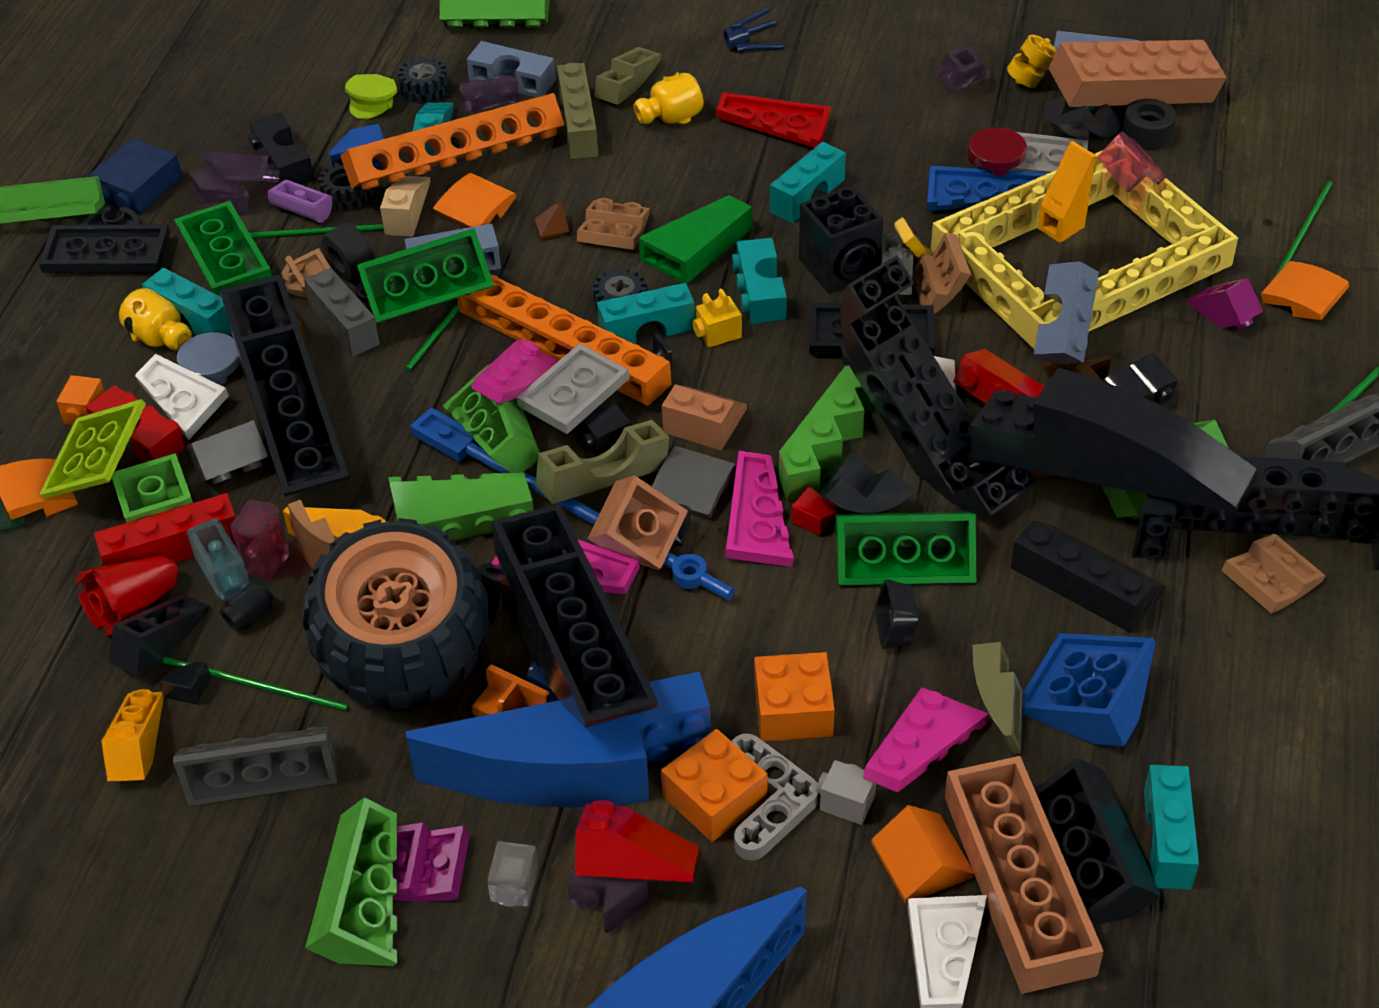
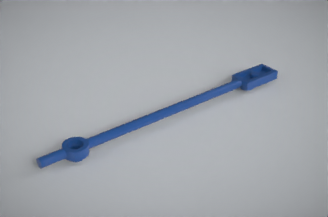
[410,408,735,601]

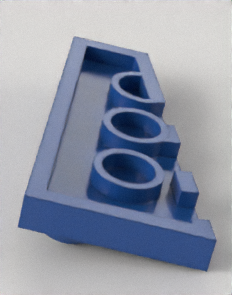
[927,166,1046,211]

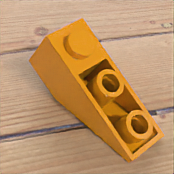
[1038,141,1096,243]
[101,689,164,781]

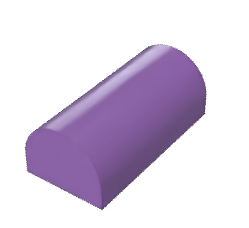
[268,180,332,223]

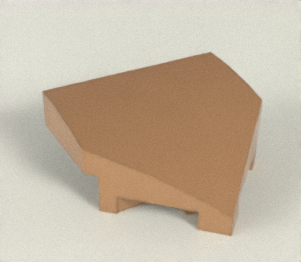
[281,248,331,299]

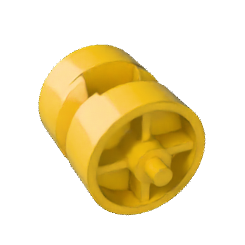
[1007,35,1057,88]

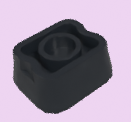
[875,579,918,649]

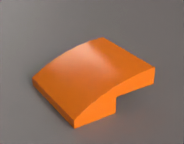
[433,173,516,228]
[1261,261,1349,320]
[0,459,78,520]

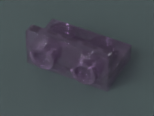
[459,75,520,112]

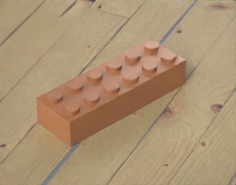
[1049,40,1227,107]
[945,756,1104,994]

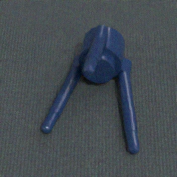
[723,7,785,52]

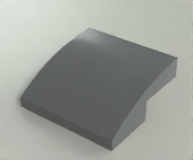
[652,446,736,520]

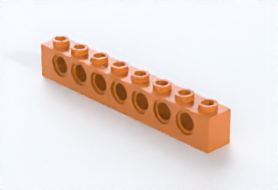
[340,93,565,190]
[457,274,672,406]

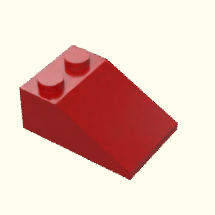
[575,800,699,882]

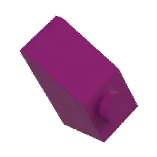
[1187,278,1263,330]

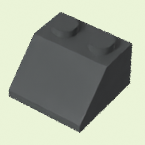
[185,420,268,485]

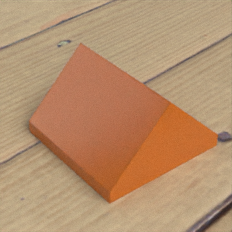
[871,805,975,904]

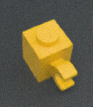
[692,289,742,348]

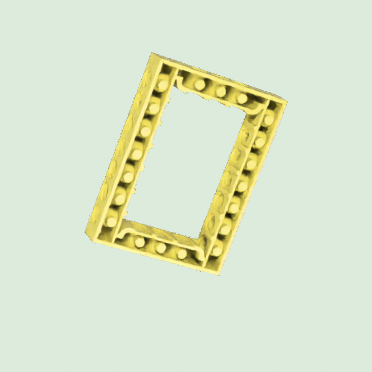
[931,142,1238,349]

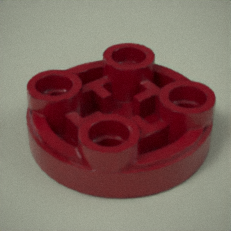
[968,127,1027,176]

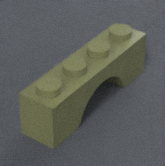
[557,63,598,159]
[536,420,670,504]

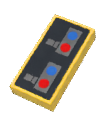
[894,217,933,259]

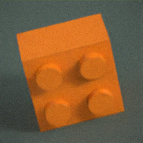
[754,652,835,741]
[661,729,768,842]

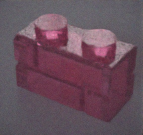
[230,499,290,580]

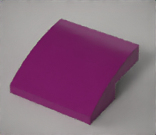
[393,823,470,902]

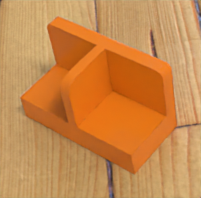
[472,664,551,717]

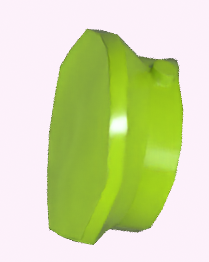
[345,74,397,120]

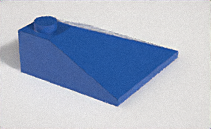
[1022,633,1156,747]

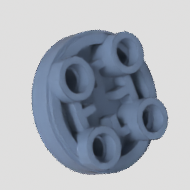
[177,332,240,385]

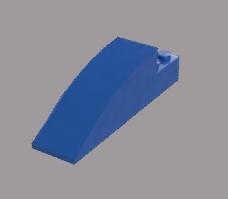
[406,672,711,808]
[588,887,807,1008]

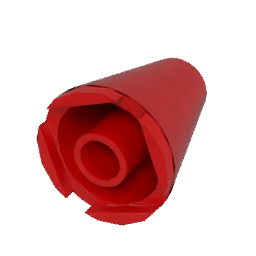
[76,555,179,636]

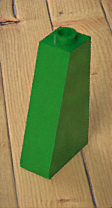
[639,195,752,284]

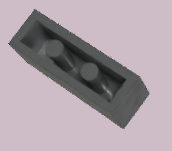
[304,268,380,357]

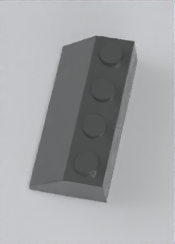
[1264,394,1379,463]
[173,726,338,806]

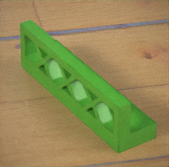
[0,176,105,224]

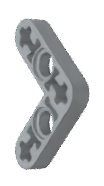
[731,733,819,861]

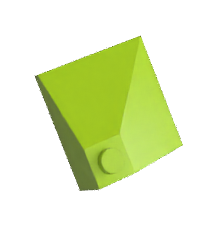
[39,399,146,499]

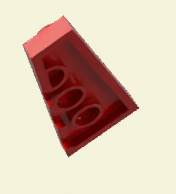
[717,92,831,148]

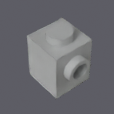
[816,760,876,825]

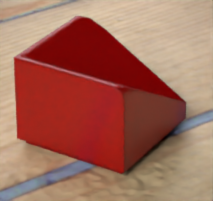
[791,487,838,536]

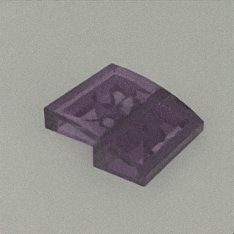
[203,151,280,182]

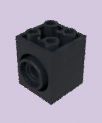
[799,185,883,294]

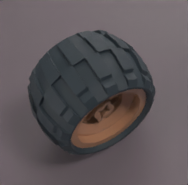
[302,518,489,711]

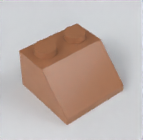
[662,385,747,451]
[588,475,688,570]

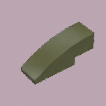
[594,47,662,105]
[972,642,1022,754]

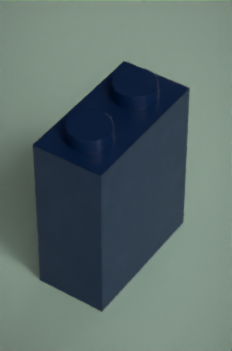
[88,138,182,215]

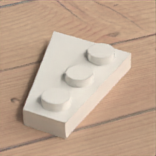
[135,354,229,440]
[907,895,987,1008]

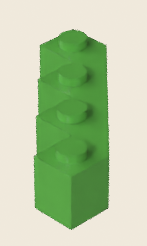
[779,366,877,502]

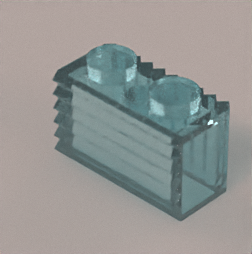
[187,518,250,600]

